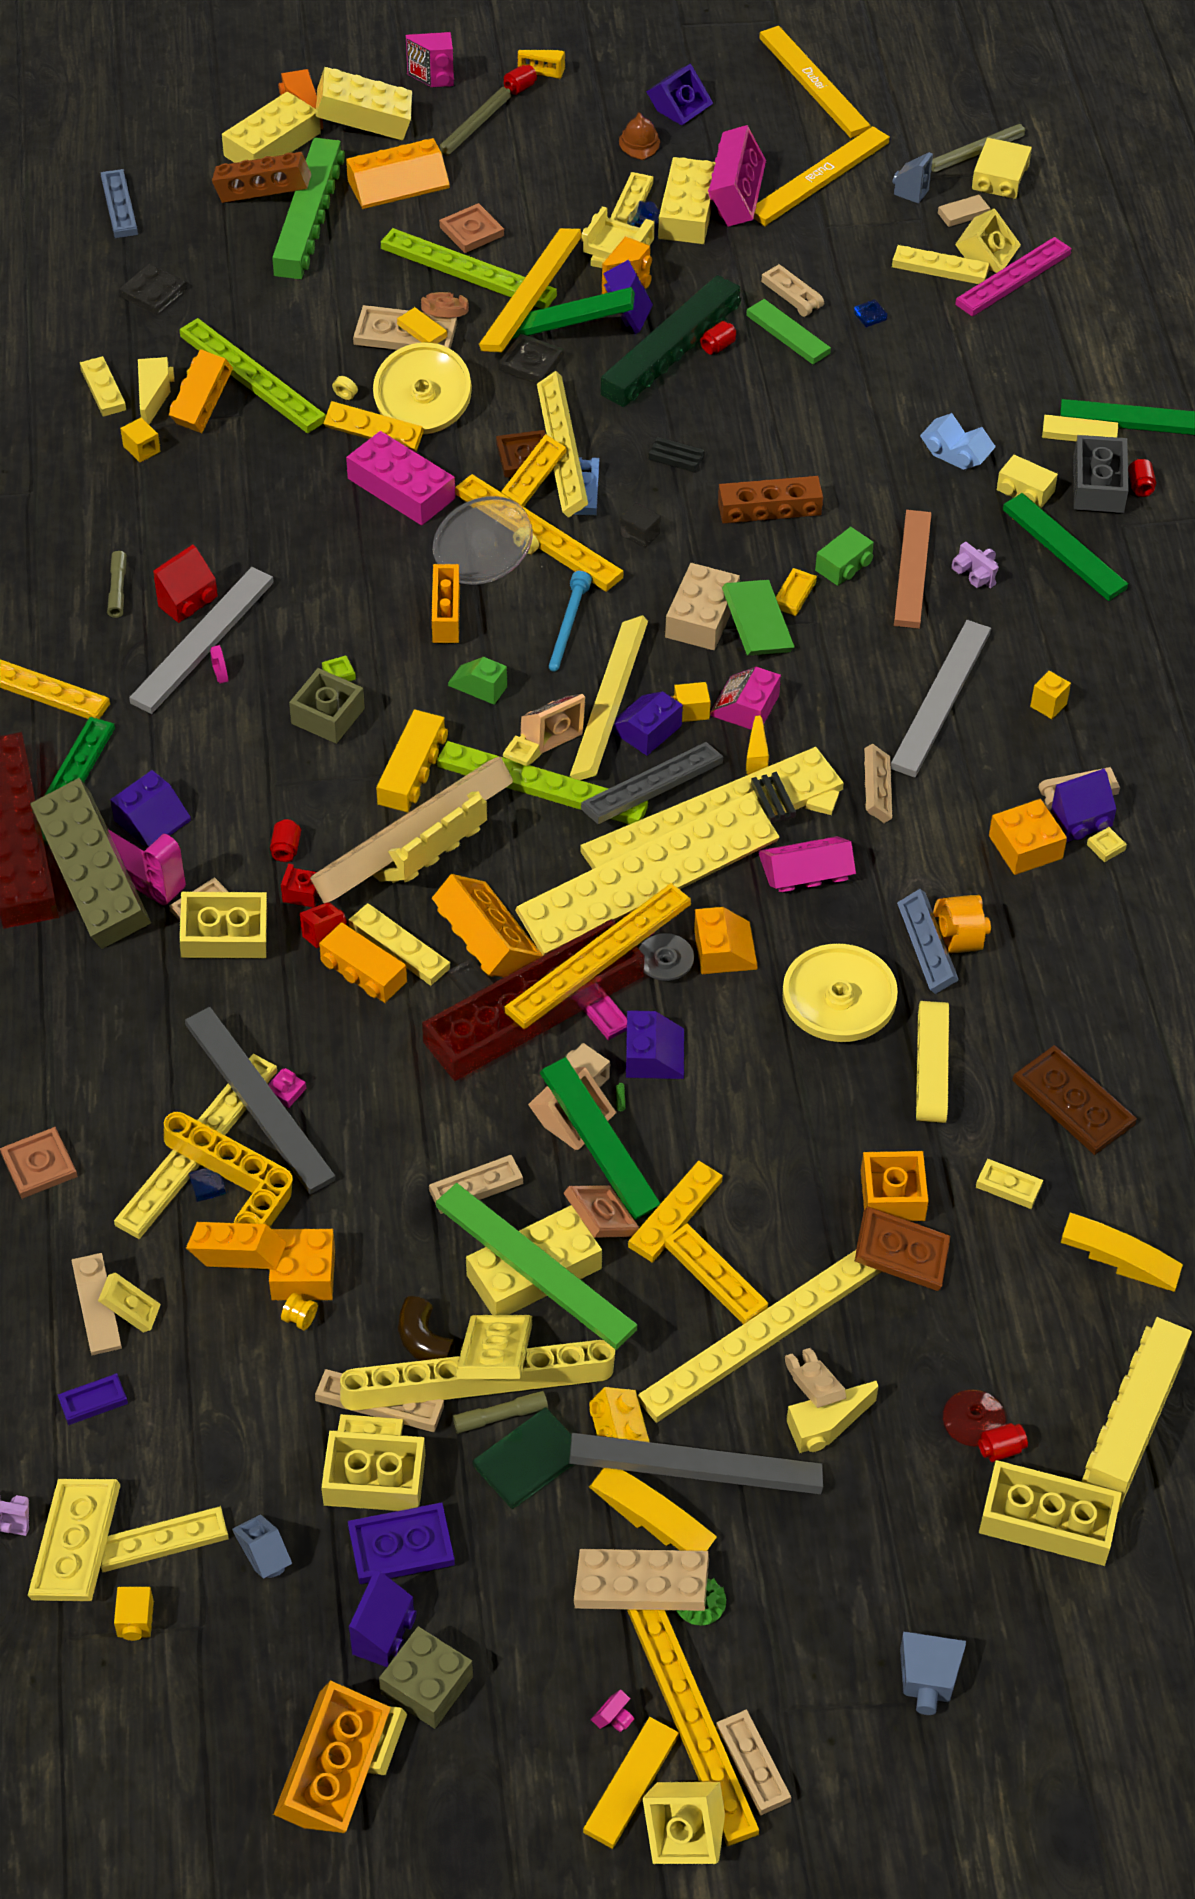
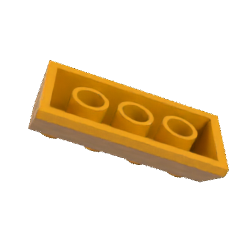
[346,138,450,209]
[432,874,544,978]
[273,1680,391,1833]

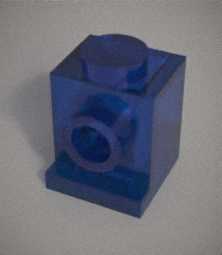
[627,201,660,228]

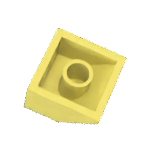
[955,208,1021,273]
[643,1782,725,1864]

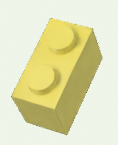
[997,455,1058,508]

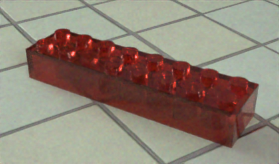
[0,732,59,929]
[422,919,645,1081]

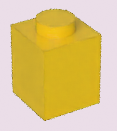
[120,418,160,462]
[1030,671,1071,719]
[670,682,710,722]
[114,1587,154,1641]

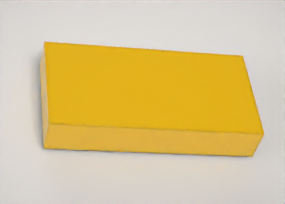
[397,307,448,344]
[776,568,817,616]

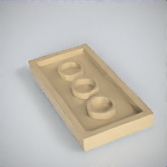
[353,305,457,350]
[574,1549,709,1611]

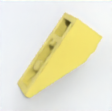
[138,357,174,424]
[787,1381,878,1453]

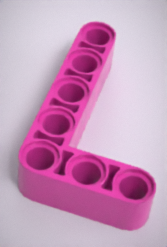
[108,829,186,906]

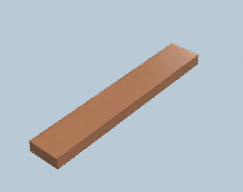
[894,510,931,629]

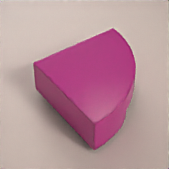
[210,645,228,683]

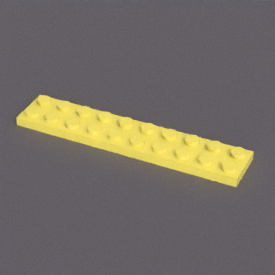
[581,747,844,869]
[515,792,779,957]

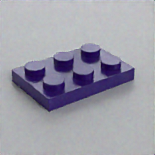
[348,1503,455,1584]

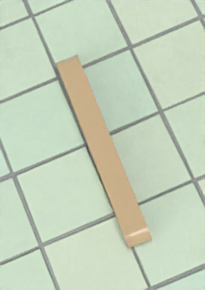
[310,757,513,903]

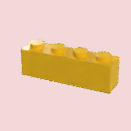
[376,709,448,812]

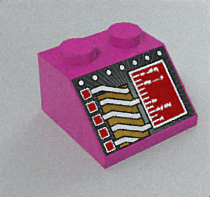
[406,32,454,87]
[710,667,781,730]

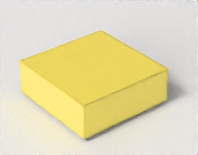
[805,790,839,815]
[1087,827,1127,862]

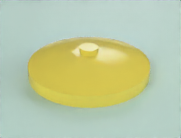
[373,342,472,434]
[783,944,898,1042]

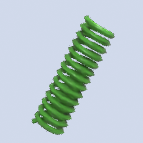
[616,1083,626,1111]

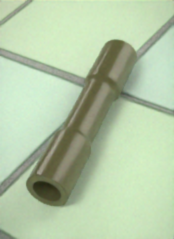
[107,551,127,618]
[453,1391,548,1434]

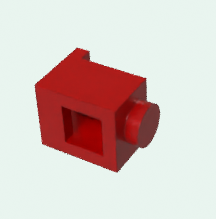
[281,864,321,908]
[300,902,346,948]

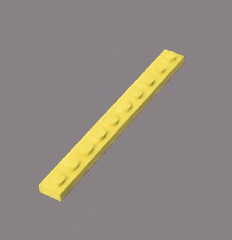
[638,1250,882,1423]

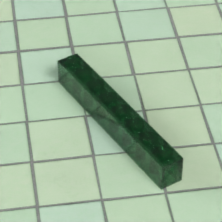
[601,275,741,408]

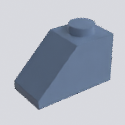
[893,152,933,203]
[232,1514,292,1578]

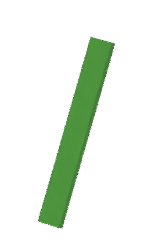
[436,1183,637,1350]

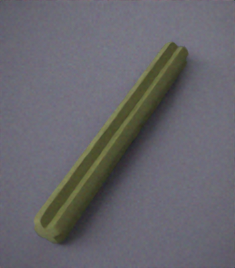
[440,87,511,156]
[931,124,1025,173]

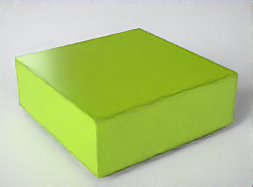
[322,655,356,681]

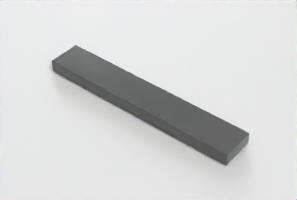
[581,742,723,824]

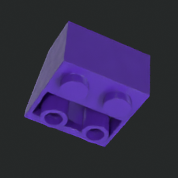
[603,259,653,334]

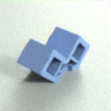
[920,413,995,470]

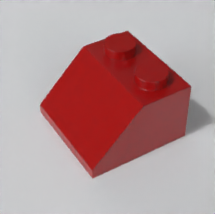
[153,545,218,623]

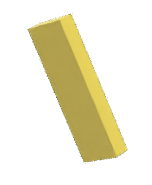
[1042,415,1118,442]

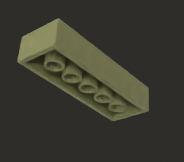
[30,778,151,949]

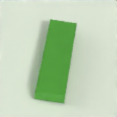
[746,299,831,364]

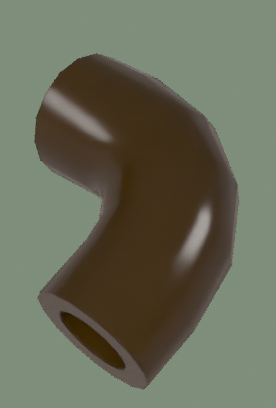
[398,1296,454,1361]

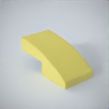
[503,731,552,766]

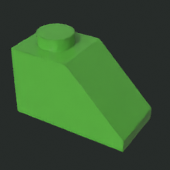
[448,657,507,704]

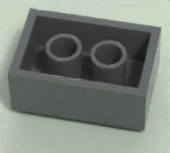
[1073,435,1128,513]

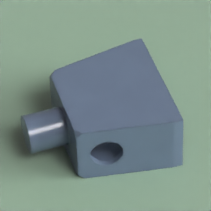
[900,1632,966,1715]

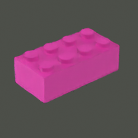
[708,125,766,227]
[346,431,455,526]

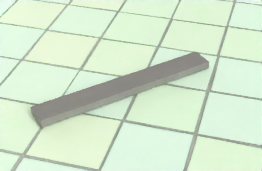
[129,567,273,714]
[891,620,991,777]

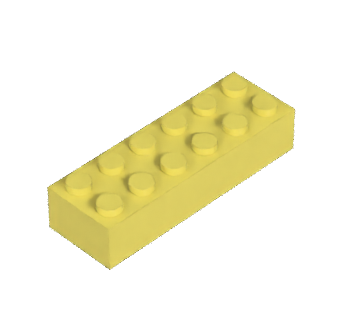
[1082,1317,1192,1512]

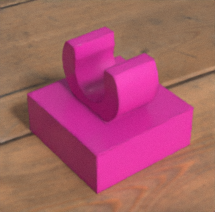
[268,1068,306,1108]
[591,1689,634,1732]

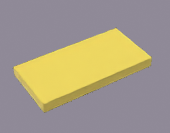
[456,1315,532,1379]
[28,1479,120,1601]

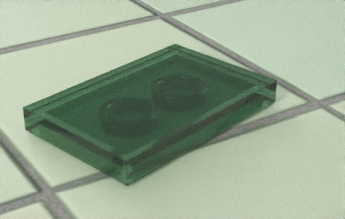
[472,1407,573,1510]

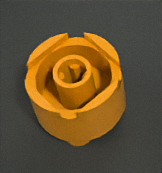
[933,895,991,954]

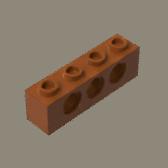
[212,152,311,203]
[718,476,823,523]

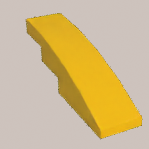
[1061,1212,1183,1292]
[589,1468,717,1551]

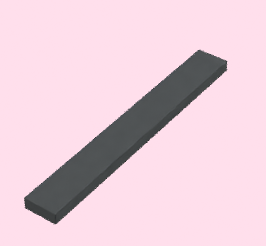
[185,1007,335,1195]
[569,1433,823,1494]

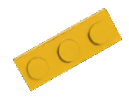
[501,434,567,507]

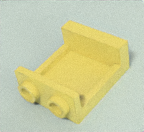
[972,137,1032,199]
[581,207,654,259]

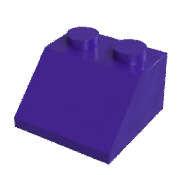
[646,64,713,125]
[611,691,683,756]
[1051,769,1116,842]
[110,770,191,848]
[626,1011,684,1079]
[349,1570,417,1667]

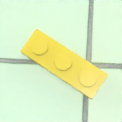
[80,356,126,417]

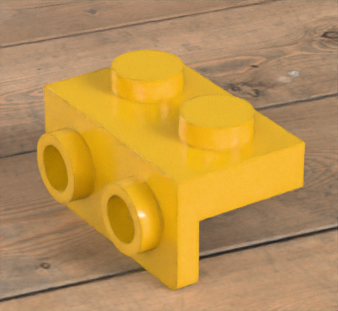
[589,1387,649,1442]

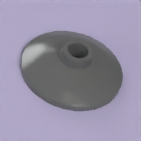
[638,933,694,981]

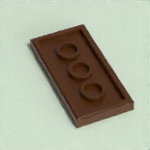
[1012,1045,1137,1155]

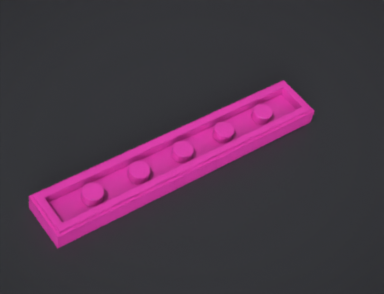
[955,237,1072,317]

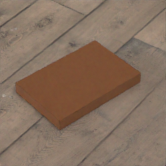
[854,1206,950,1291]

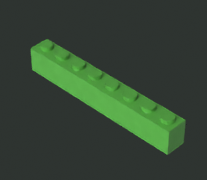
[273,138,345,279]

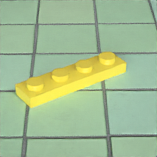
[892,245,989,284]
[349,903,450,986]

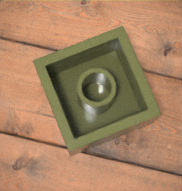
[289,668,365,744]
[379,1626,473,1729]

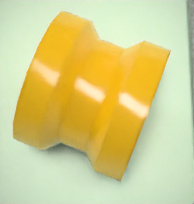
[281,1293,318,1330]

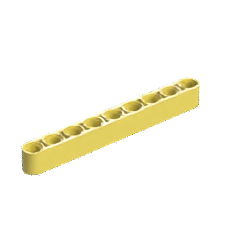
[340,1340,615,1410]

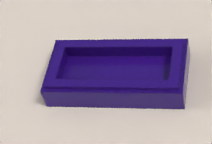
[58,1373,128,1425]

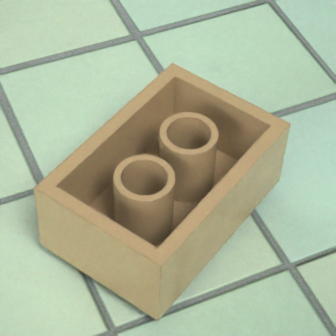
[665,563,740,651]

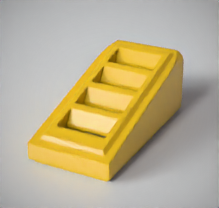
[518,50,565,79]
[746,715,769,775]

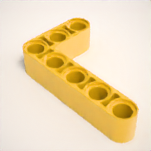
[164,1112,292,1227]

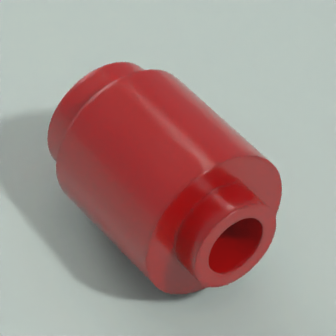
[504,65,537,95]
[700,321,736,355]
[1128,459,1156,497]
[270,819,301,862]
[978,1423,1028,1462]

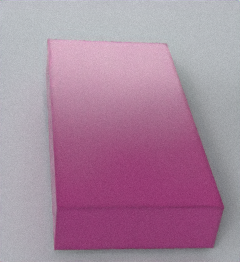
[577,986,627,1040]

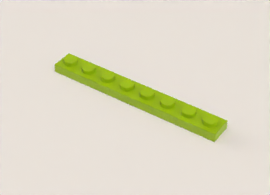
[381,228,557,309]
[179,318,326,433]
[437,741,648,824]

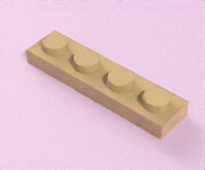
[315,1369,444,1432]

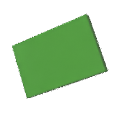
[722,580,794,656]

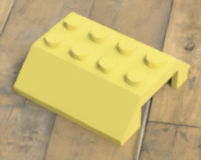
[373,791,487,883]

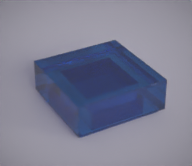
[854,300,887,327]
[189,1168,226,1202]

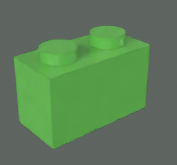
[815,527,874,586]

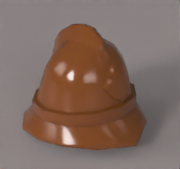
[619,112,660,160]

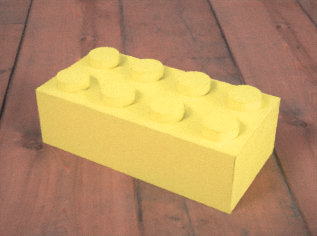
[315,67,412,140]
[222,92,321,163]
[658,157,715,244]
[466,1205,602,1315]
[979,1460,1122,1566]

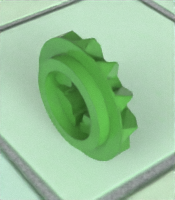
[676,1578,726,1625]

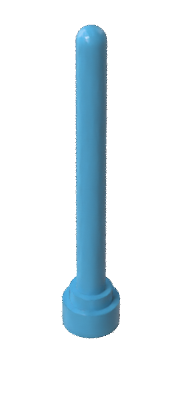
[549,571,592,672]

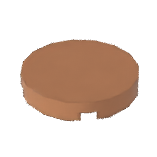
[421,292,469,318]

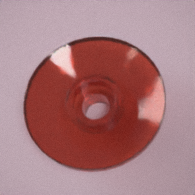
[943,1390,1006,1447]

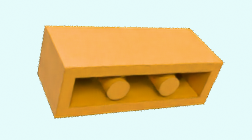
[169,349,233,433]
[432,564,460,643]
[319,922,407,1003]
[186,1222,286,1269]

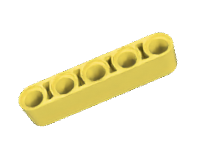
[916,1001,949,1123]

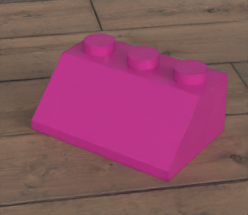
[759,836,856,892]

